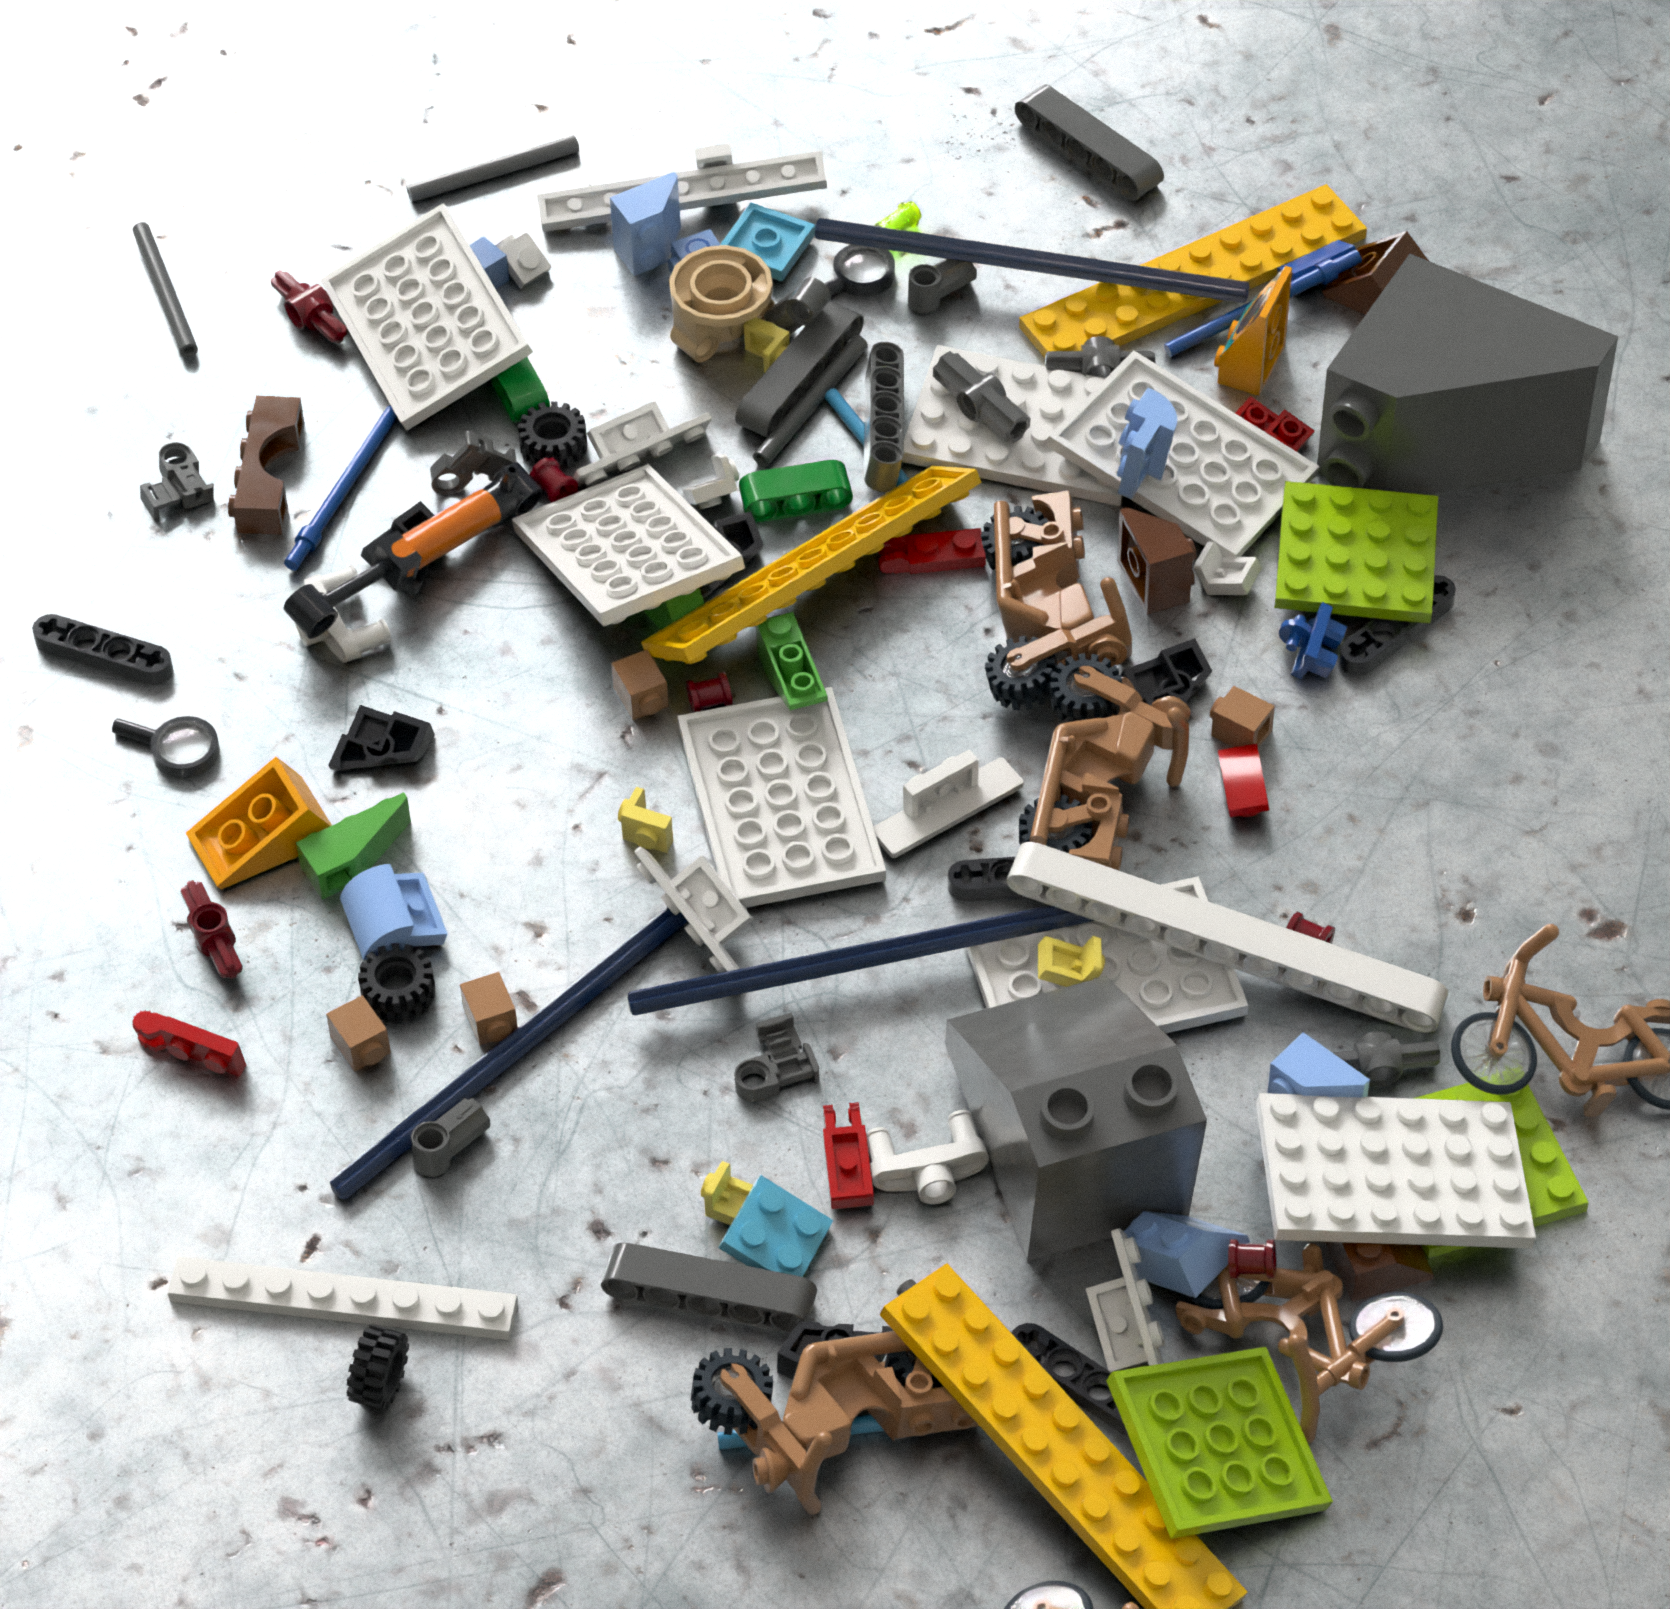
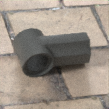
[907,259,977,313]
[764,277,831,335]
[411,1098,490,1177]

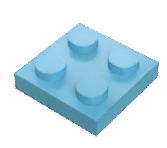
[720,202,815,281]
[718,1175,833,1277]

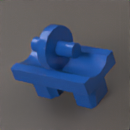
[1279,602,1347,679]

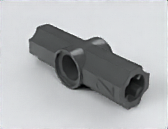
[933,351,1031,444]

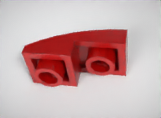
[1235,396,1315,452]
[1218,743,1270,817]

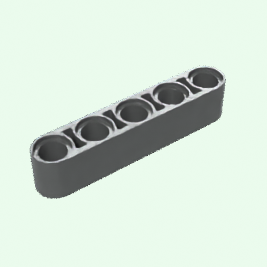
[1014,84,1164,201]
[735,301,864,437]
[864,342,904,492]
[601,1242,818,1333]

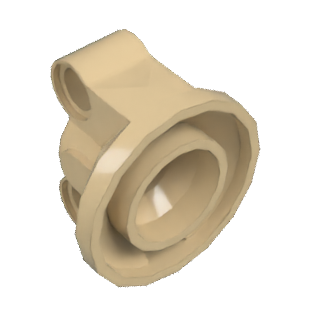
[669,245,775,363]

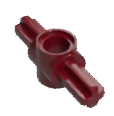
[270,270,348,344]
[180,880,243,980]

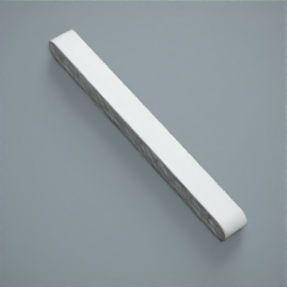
[1007,842,1448,1033]

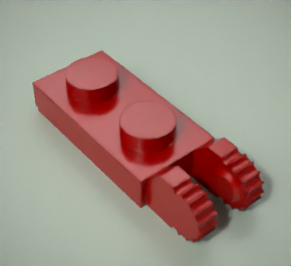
[877,528,986,574]
[132,1010,247,1077]
[823,1102,874,1209]

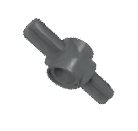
[1045,336,1155,378]
[1332,1031,1440,1088]

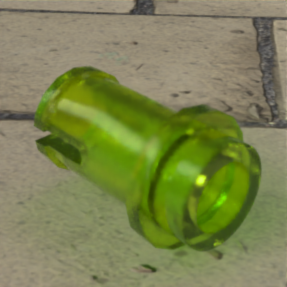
[874,201,922,230]

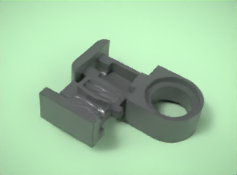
[429,431,517,496]
[140,442,214,520]
[734,1012,820,1102]

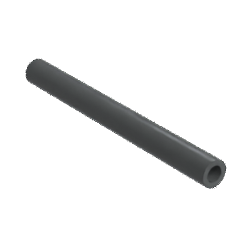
[406,135,580,202]
[132,222,198,357]
[753,335,868,467]

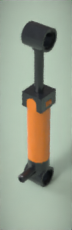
[283,462,544,639]

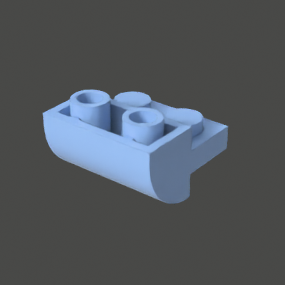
[1117,388,1177,500]
[340,864,448,960]

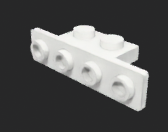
[573,401,712,487]
[873,749,1023,858]
[634,846,754,973]
[1086,1228,1165,1372]

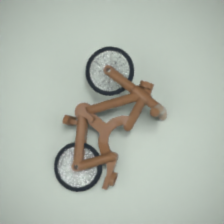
[1451,924,1670,1117]
[1175,1243,1443,1444]

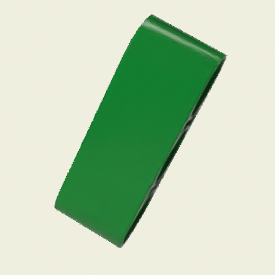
[490,357,551,424]
[738,460,853,522]

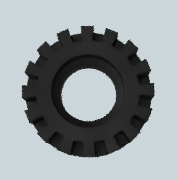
[518,401,588,470]
[358,943,435,1023]
[346,1324,409,1411]

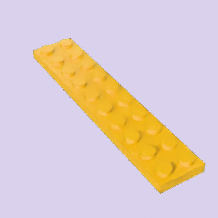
[1019,184,1367,358]
[641,465,982,664]
[880,1263,1248,1609]

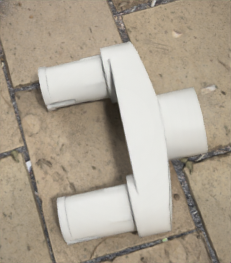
[295,564,392,663]
[866,1110,989,1205]

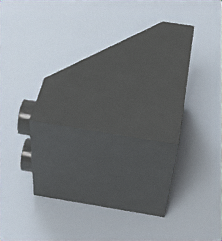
[1317,254,1618,495]
[945,976,1207,1261]

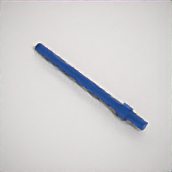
[1164,249,1362,357]
[284,405,398,571]

